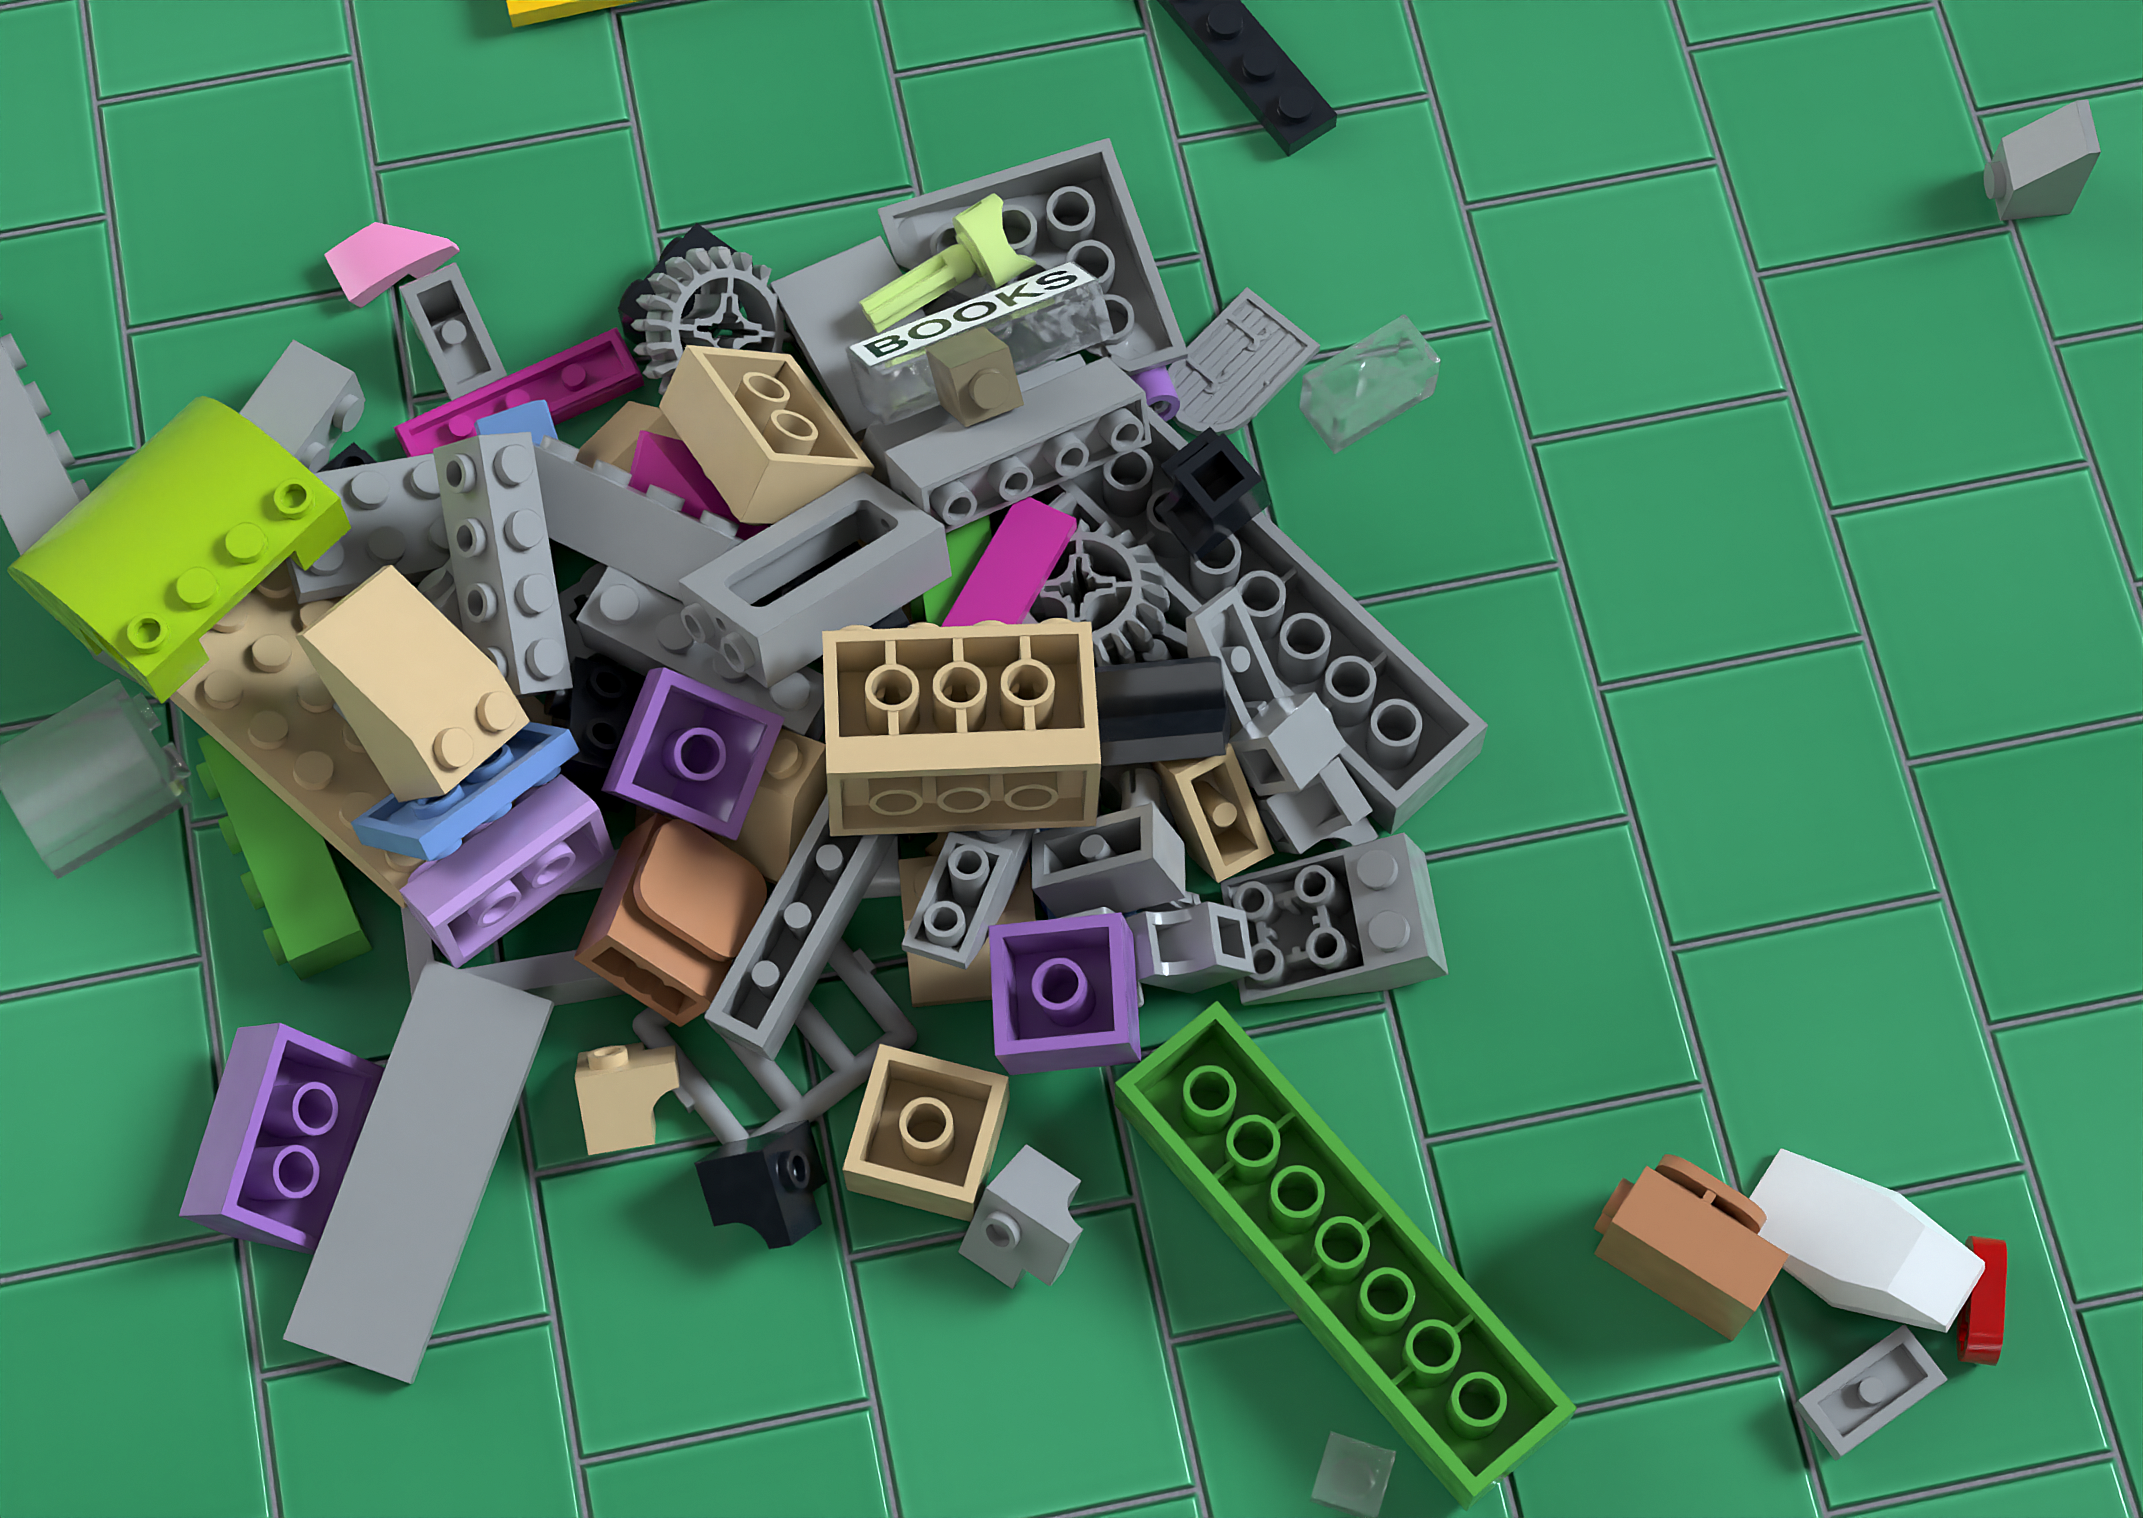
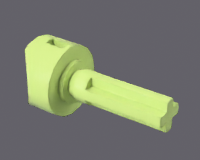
[859,193,1036,333]

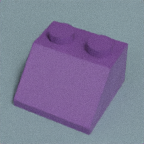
[601,667,785,840]

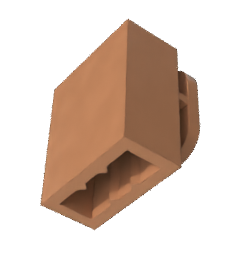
[573,813,767,1027]
[1593,1154,1789,1341]

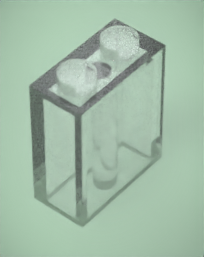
[0,679,193,879]

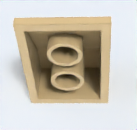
[295,565,530,802]

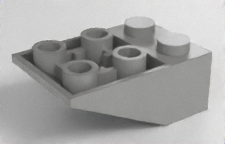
[1220,833,1449,1006]

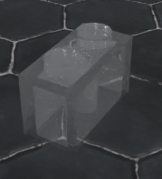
[1299,314,1441,454]

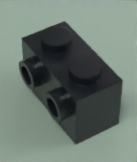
[544,656,646,813]

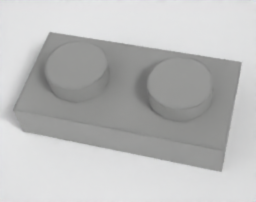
[1793,1324,1948,1461]

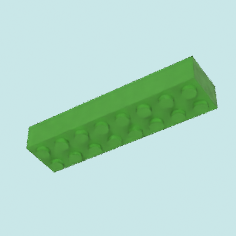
[1114,1001,1577,1511]

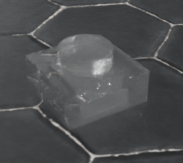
[1310,1431,1396,1518]

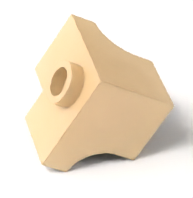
[575,1042,680,1155]

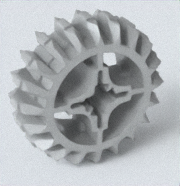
[631,246,795,396]
[1022,519,1170,668]

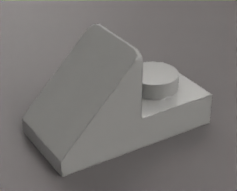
[399,263,507,401]

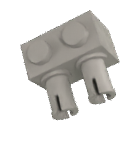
[1032,768,1186,918]

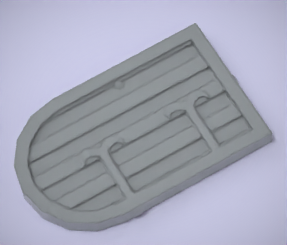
[1168,287,1320,436]

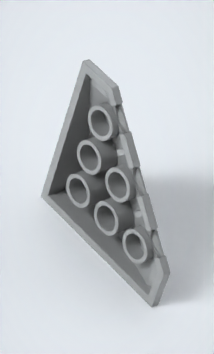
[877,138,1188,376]

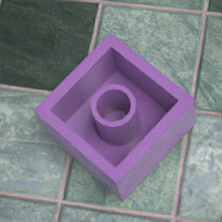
[989,912,1141,1075]

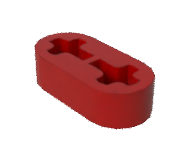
[1956,1236,2007,1366]

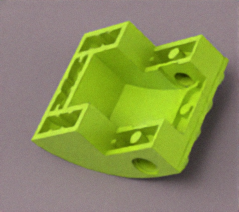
[7,396,352,704]

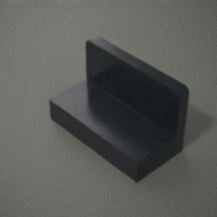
[1094,656,1232,766]

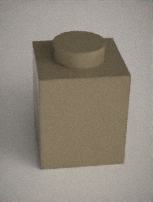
[925,326,1024,427]

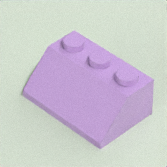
[399,774,615,968]

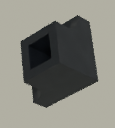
[1155,427,1271,562]
[694,1120,827,1250]

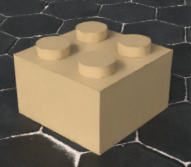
[842,1044,1010,1222]

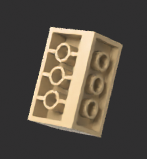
[822,618,1101,836]

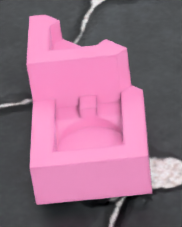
[324,222,460,308]

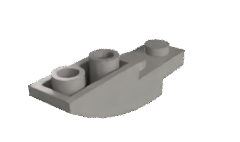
[902,828,1039,970]

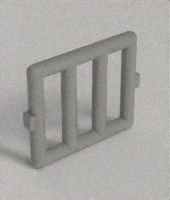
[633,937,917,1145]

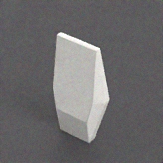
[1749,1148,1985,1333]

